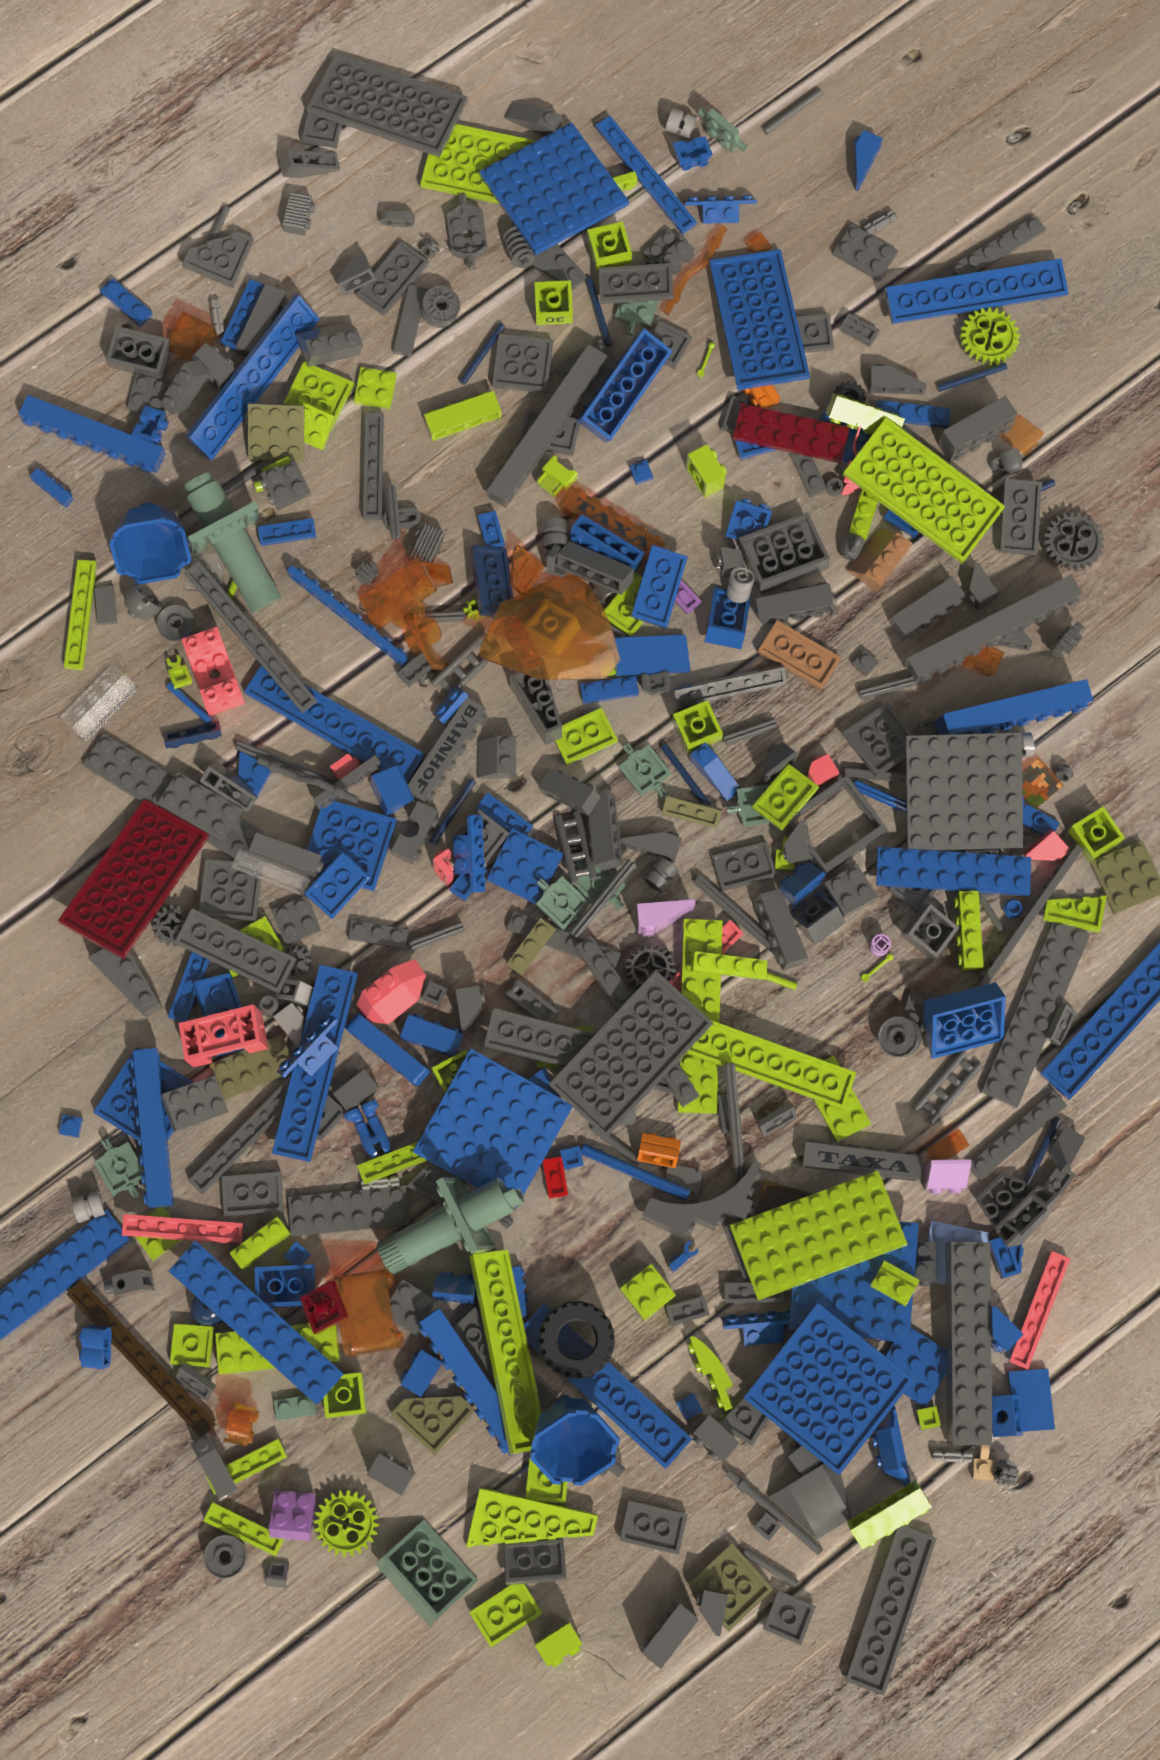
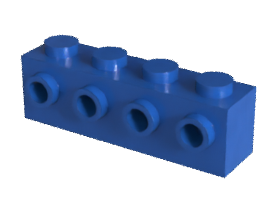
[569,514,645,573]

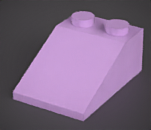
[636,899,695,937]
[923,1160,971,1194]

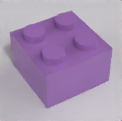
[269,1490,316,1541]

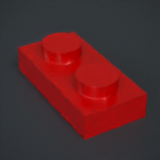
[542,1156,569,1199]

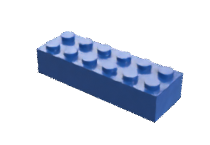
[576,328,673,442]

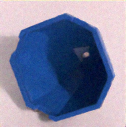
[109,502,192,584]
[530,1395,620,1486]

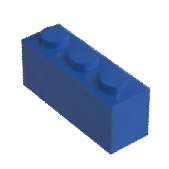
[400,1014,464,1057]

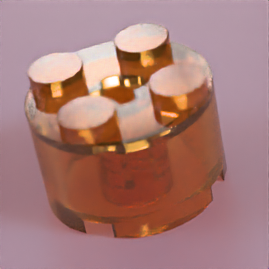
[223,1401,259,1446]

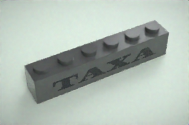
[801,1139,923,1182]

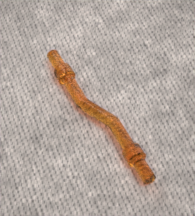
[663,226,727,315]

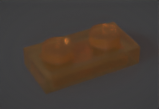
[926,1129,970,1160]

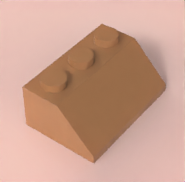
[847,528,913,592]

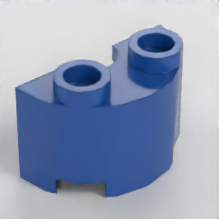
[672,136,713,171]
[132,406,169,445]

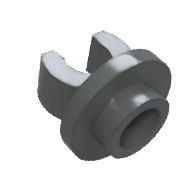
[420,239,440,259]

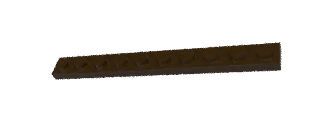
[67,1280,217,1437]

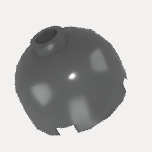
[124,583,162,620]

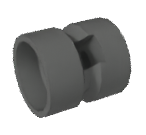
[542,518,567,551]
[642,856,678,893]

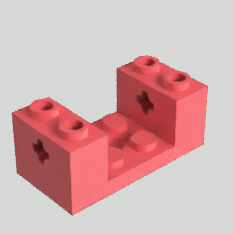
[181,627,245,716]
[178,1004,268,1067]

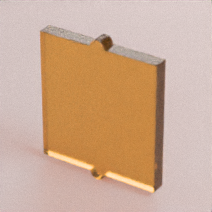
[1001,415,1045,456]

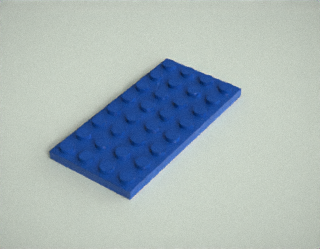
[709,249,810,390]

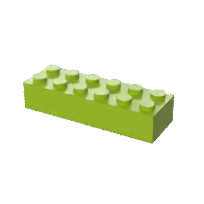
[215,1324,341,1375]

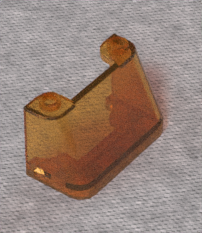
[333,1268,404,1357]

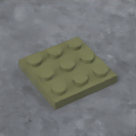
[248,402,305,461]
[1090,840,1160,915]
[687,1543,773,1632]

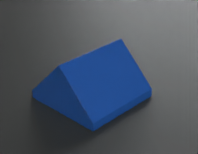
[370,765,414,817]

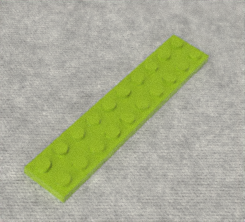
[677,919,723,1114]
[686,1020,857,1110]
[470,1249,542,1455]

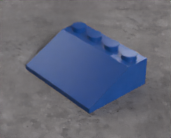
[923,982,1006,1059]

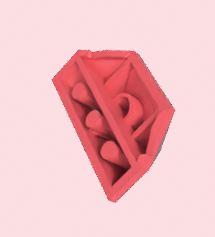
[356,959,426,1024]

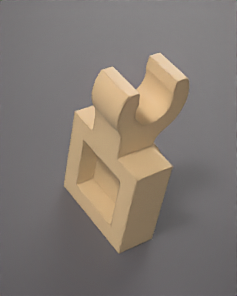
[972,1445,994,1480]

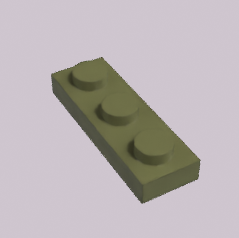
[662,794,722,829]
[507,917,557,976]

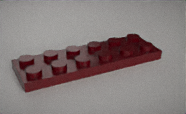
[733,403,849,464]

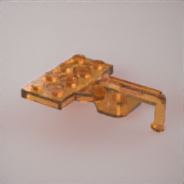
[358,557,448,670]

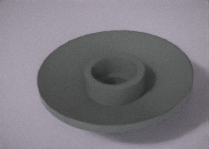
[157,605,195,641]

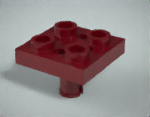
[300,1280,349,1335]

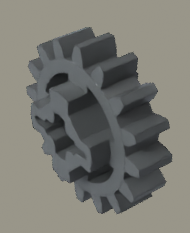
[1052,621,1085,659]
[152,905,188,947]

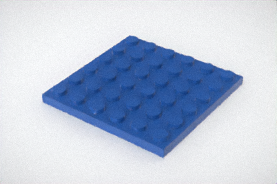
[479,122,629,255]
[413,1048,573,1208]
[789,1221,919,1343]
[744,1303,914,1475]

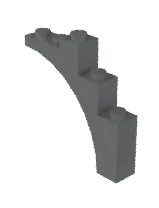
[641,1160,762,1239]

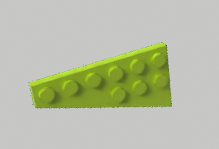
[466,1487,598,1547]

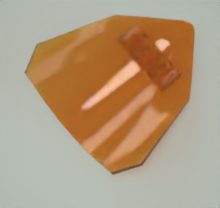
[479,575,621,680]

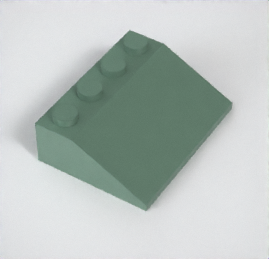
[375,1520,478,1627]

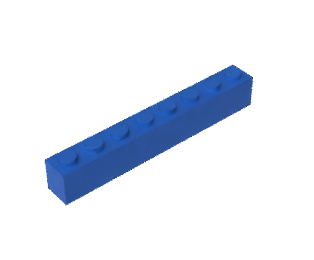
[19,395,166,473]
[130,1048,174,1209]
[418,1308,513,1456]

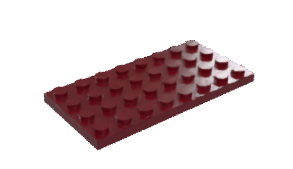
[58,799,209,960]

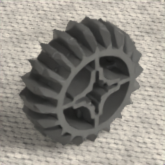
[624,944,676,991]

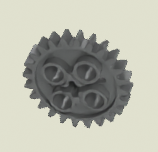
[1043,512,1105,572]

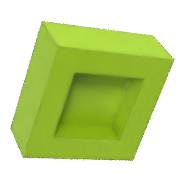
[916,1406,941,1430]

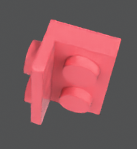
[433,849,454,887]

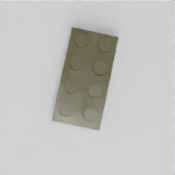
[210,1034,293,1101]

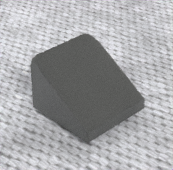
[266,1560,289,1588]

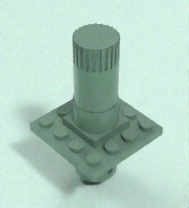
[184,472,282,614]
[377,1177,524,1274]

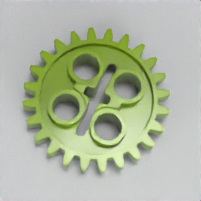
[960,307,1020,366]
[313,1490,380,1557]

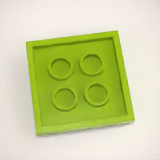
[283,362,354,432]

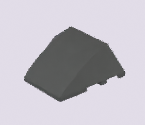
[976,1173,1060,1248]
[769,1463,852,1539]

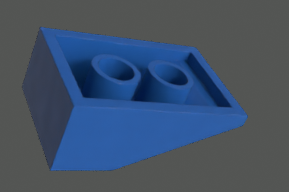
[704,587,751,649]
[255,1264,316,1308]
[432,1272,476,1304]

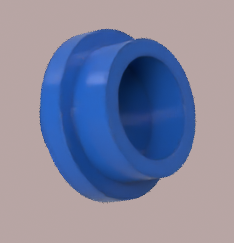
[1003,899,1023,919]

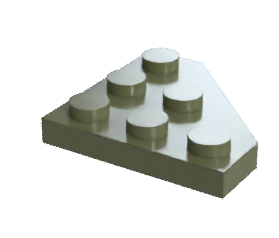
[391,1396,475,1455]

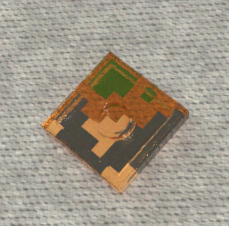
[1022,757,1064,809]

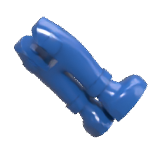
[343,1100,391,1159]

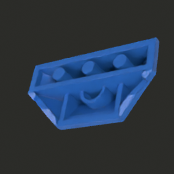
[871,1406,911,1487]

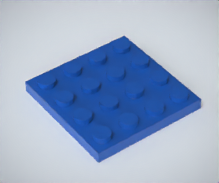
[307,800,397,892]
[93,1046,194,1141]

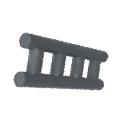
[430,631,502,698]
[555,811,598,885]
[912,1051,983,1125]

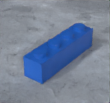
[30,468,74,508]
[512,1266,529,1317]

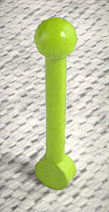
[697,342,715,377]
[861,953,894,982]

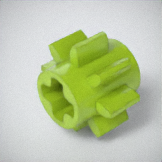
[464,597,485,622]

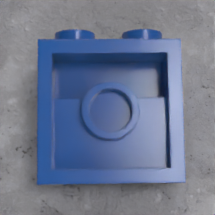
[725,498,772,540]

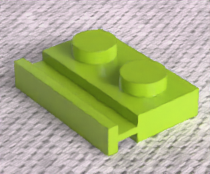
[870,1261,920,1306]

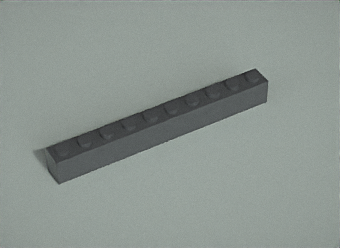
[486,344,607,508]
[905,574,1083,683]

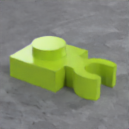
[166,655,192,689]

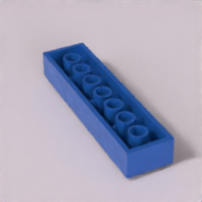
[935,679,1093,735]

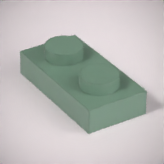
[274,1396,317,1421]

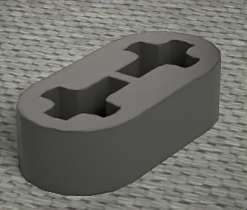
[380,210,415,227]

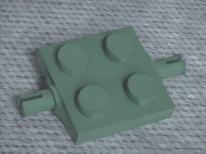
[698,108,748,153]
[615,300,659,336]
[618,743,672,798]
[726,784,771,827]
[573,859,627,910]
[535,876,589,930]
[94,1138,145,1200]

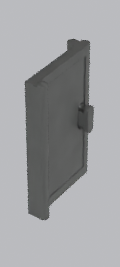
[662,1166,702,1224]

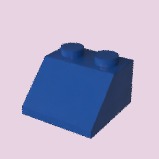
[779,862,825,907]
[991,1306,1024,1353]

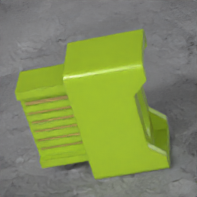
[537,455,578,498]

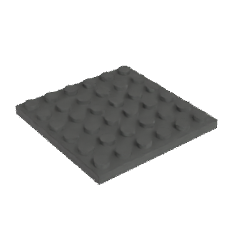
[905,732,1023,850]

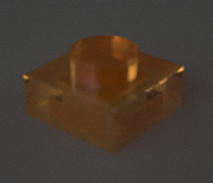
[746,232,771,253]

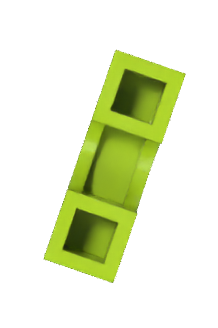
[230,1216,291,1271]

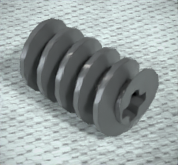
[503,226,535,268]

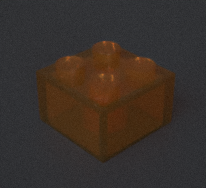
[167,311,218,362]

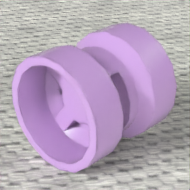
[870,934,891,957]

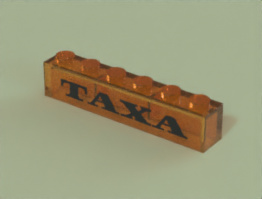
[559,486,666,562]

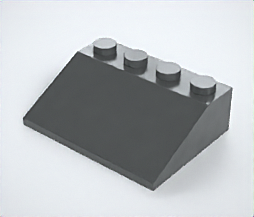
[739,512,830,594]

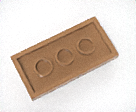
[757,620,842,690]

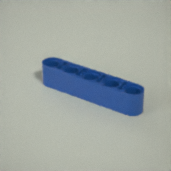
[345,1013,430,1087]

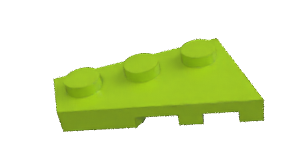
[1043,895,1107,933]

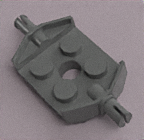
[447,193,488,270]

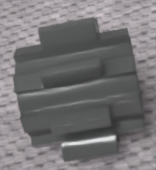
[355,561,380,586]
[992,1460,1019,1486]

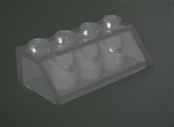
[57,664,139,742]

